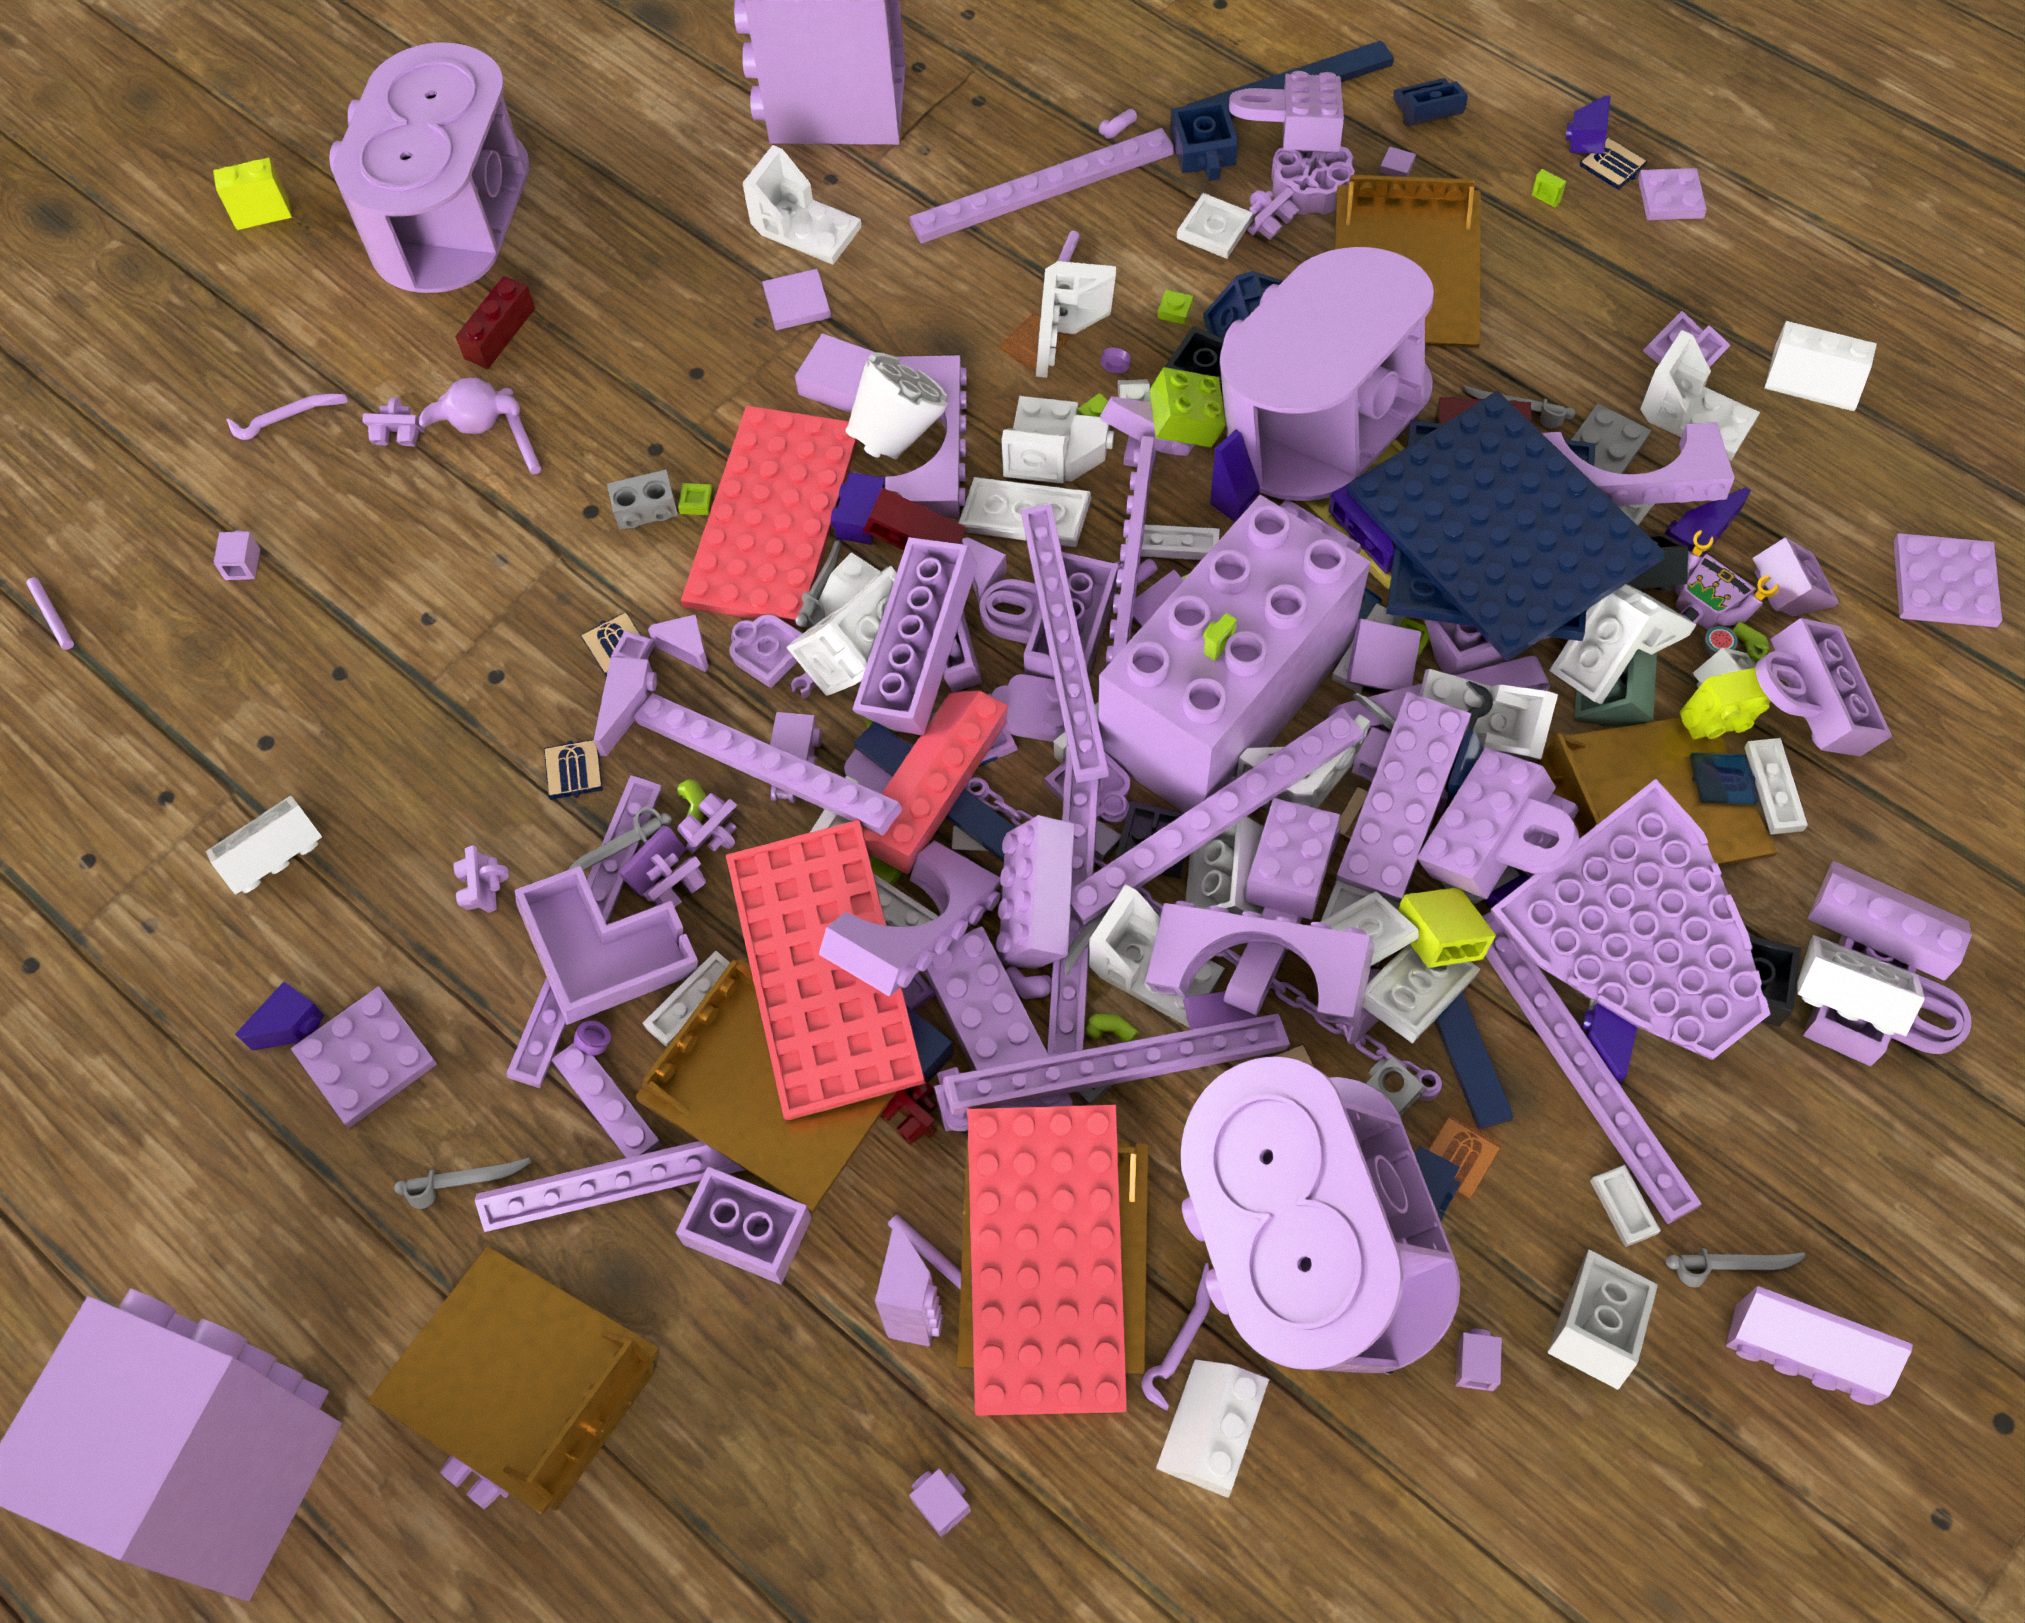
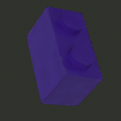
[830,472,885,545]

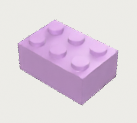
[1245,798,1340,919]
[676,1167,812,1285]

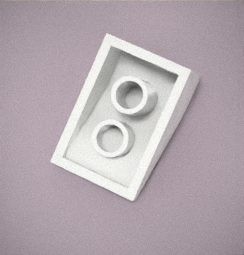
[1547,1250,1658,1390]

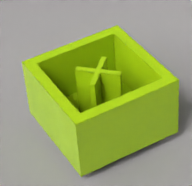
[1149,367,1226,448]

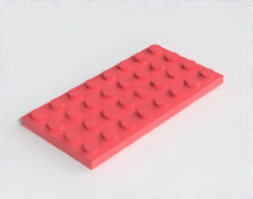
[681,406,859,627]
[726,820,925,1121]
[967,1105,1127,1416]

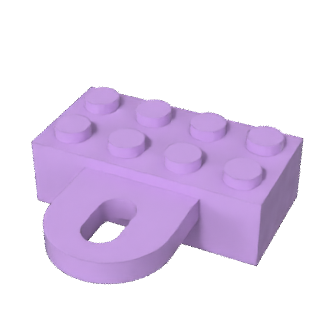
[1229,71,1344,152]
[979,552,1119,679]
[1755,618,1893,757]
[1417,747,1579,899]
[1802,935,1971,1066]

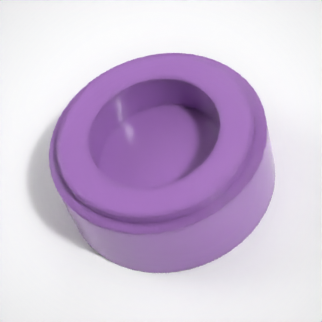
[1100,347,1131,374]
[574,1021,611,1055]

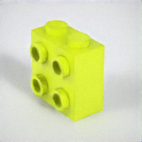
[213,158,292,230]
[1679,667,1771,739]
[1397,888,1496,968]

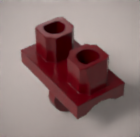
[880,1083,937,1145]

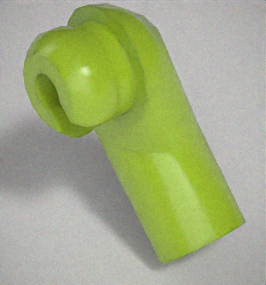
[1733,622,1769,662]
[677,779,707,823]
[1085,1014,1139,1042]

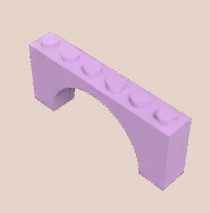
[885,355,967,519]
[1542,422,1735,507]
[819,840,1001,997]
[1145,901,1375,1027]

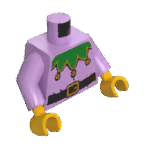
[1674,530,1779,630]

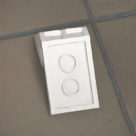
[743,145,862,265]
[1036,261,1116,378]
[1640,330,1760,461]
[1002,396,1078,484]
[786,566,897,696]
[1549,584,1697,704]
[1419,669,1558,761]
[1236,714,1370,811]
[1089,884,1225,1027]

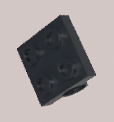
[1115,801,1185,879]

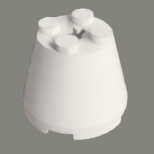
[845,352,948,459]

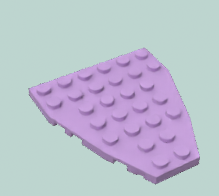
[1490,779,1770,1060]

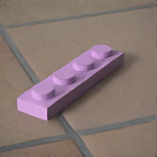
[551,1043,662,1158]

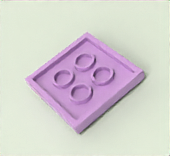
[1893,533,2002,627]
[291,986,437,1128]

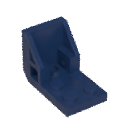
[1203,271,1284,339]

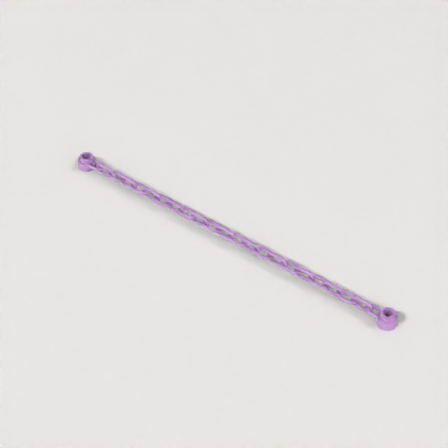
[965,778,1442,1101]

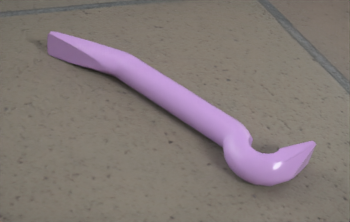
[227,394,348,440]
[1141,1263,1211,1410]

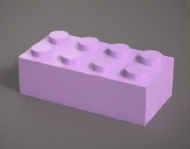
[996,815,1074,970]

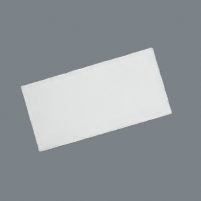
[959,477,1091,547]
[1362,944,1480,1044]

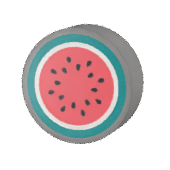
[1702,626,1738,657]

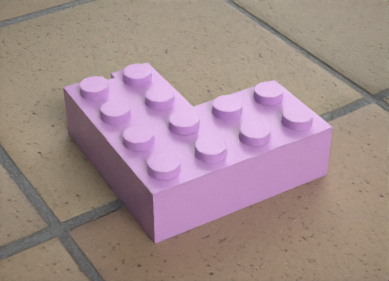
[515,866,698,1025]

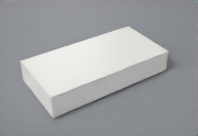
[1590,1165,1661,1247]

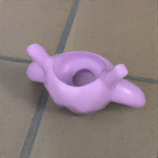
[419,377,520,434]

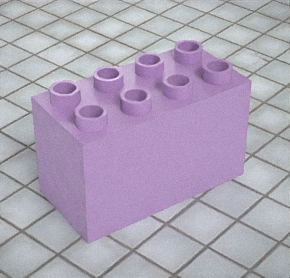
[734,0,906,144]
[1098,495,1371,813]
[0,1289,343,1602]

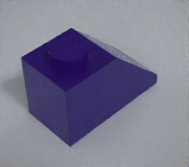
[1565,96,1611,154]
[235,982,324,1050]
[1581,1002,1637,1084]

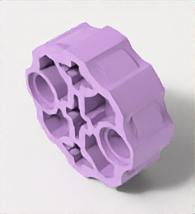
[1271,146,1355,215]

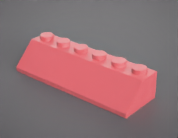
[862,691,1008,875]

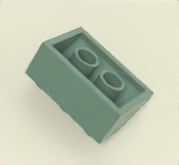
[1574,649,1657,727]

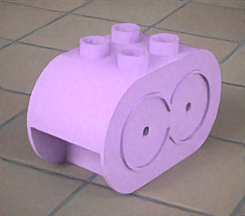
[330,42,530,293]
[1220,247,1434,501]
[1181,1057,1460,1373]

